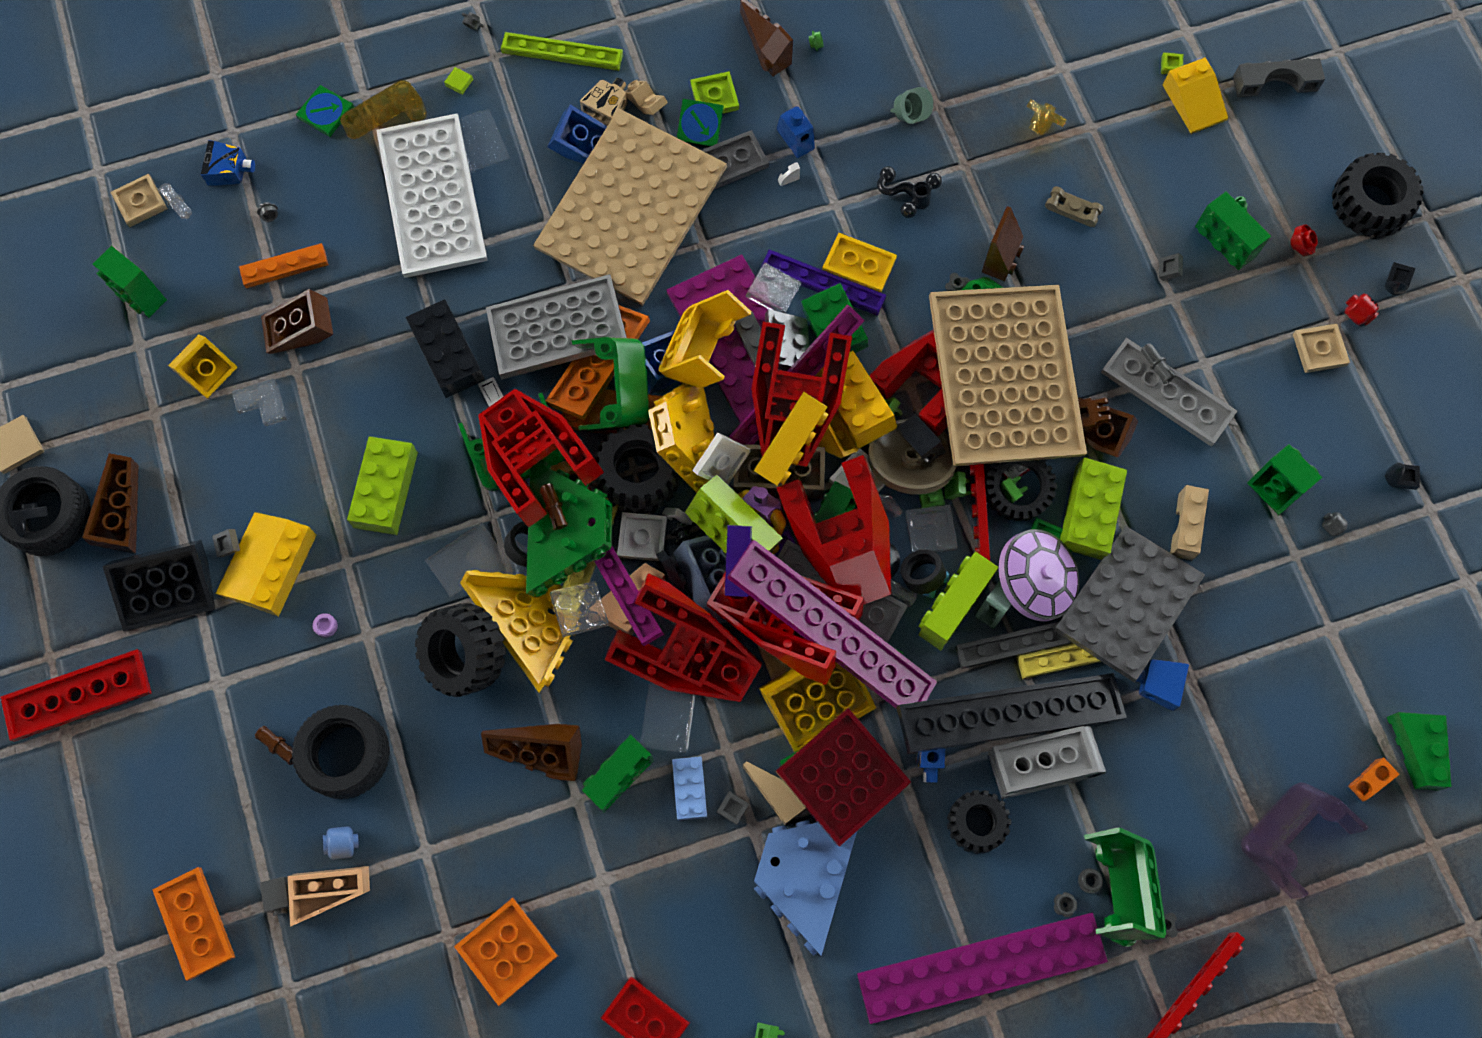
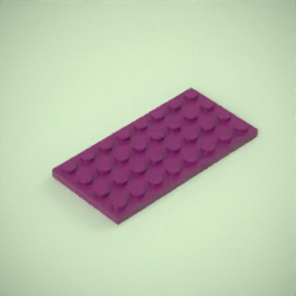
[667,254,785,423]

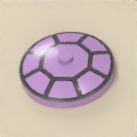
[999,529,1079,621]

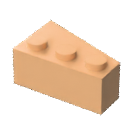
[589,563,666,635]
[288,866,370,927]

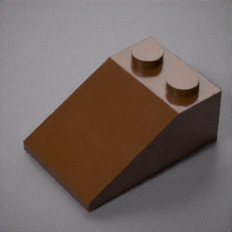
[981,206,1024,281]
[261,289,333,354]

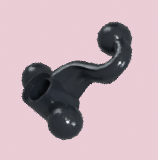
[877,166,942,218]

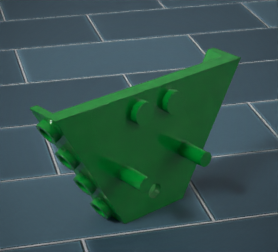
[526,460,612,597]

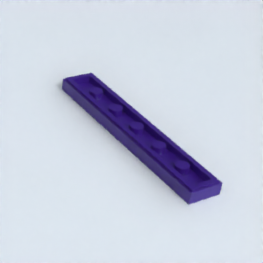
[761,250,886,316]

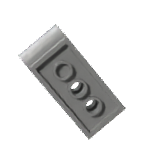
[988,726,1106,799]

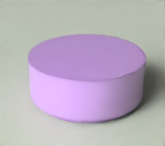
[313,614,338,638]

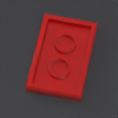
[601,976,690,1038]

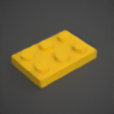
[822,233,897,293]

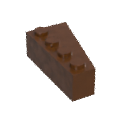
[82,453,139,554]

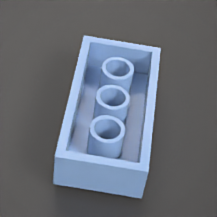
[672,756,707,821]

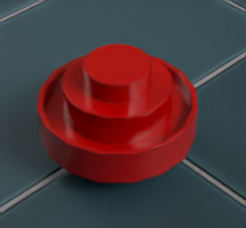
[1290,224,1318,257]

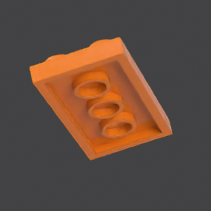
[152,867,236,981]

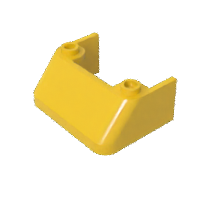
[658,290,752,388]

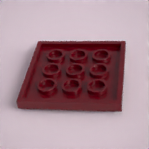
[775,708,911,847]

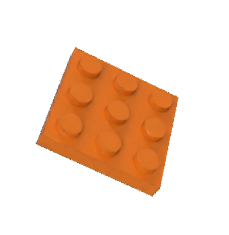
[454,898,558,1006]

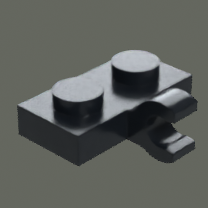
[656,550,688,596]

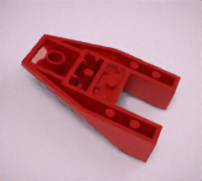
[751,321,852,467]
[869,329,948,437]
[478,389,604,527]
[776,455,891,605]
[707,572,864,685]
[605,573,762,702]

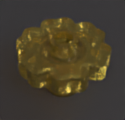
[1027,99,1067,135]

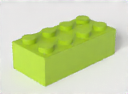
[347,436,418,535]
[1060,457,1127,560]
[685,475,783,553]
[918,551,999,651]

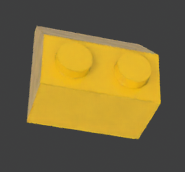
[168,334,238,398]

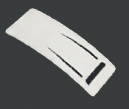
[478,377,504,407]

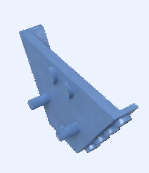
[754,820,857,957]

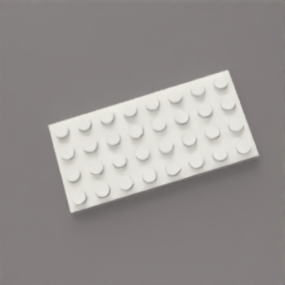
[376,113,488,278]

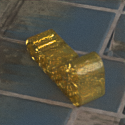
[340,80,427,139]

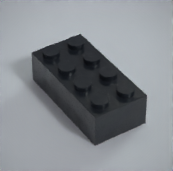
[405,299,485,398]

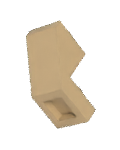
[625,80,668,115]

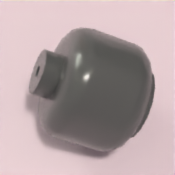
[1322,512,1348,536]

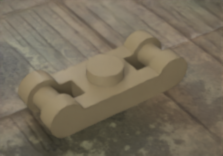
[1045,186,1104,227]

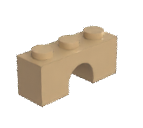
[1170,485,1209,561]

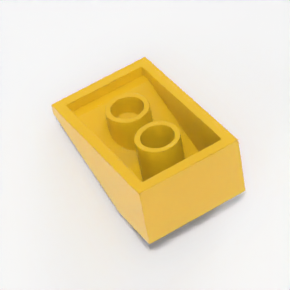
[1163,57,1228,134]

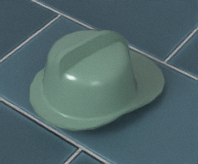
[890,87,933,124]

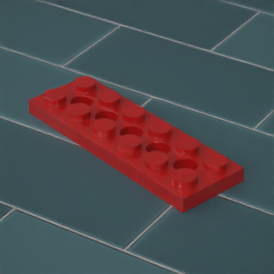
[0,649,152,742]

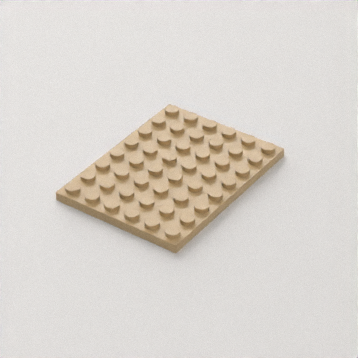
[533,109,727,306]
[929,285,1087,466]

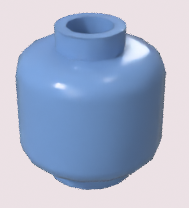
[323,826,359,860]

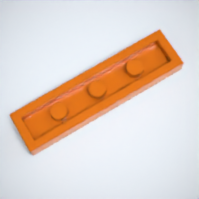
[239,243,329,288]

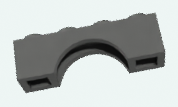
[1233,58,1325,97]

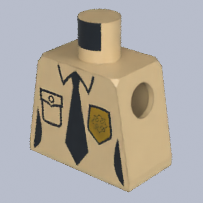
[580,78,627,126]

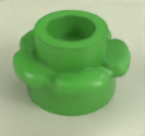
[809,31,824,51]

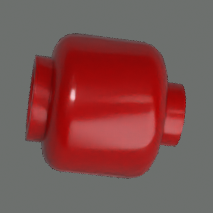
[1344,293,1379,326]

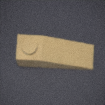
[743,762,807,825]

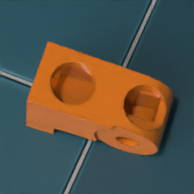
[1348,758,1400,802]

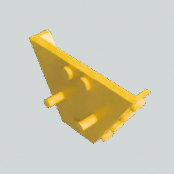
[648,383,715,493]
[460,570,582,693]

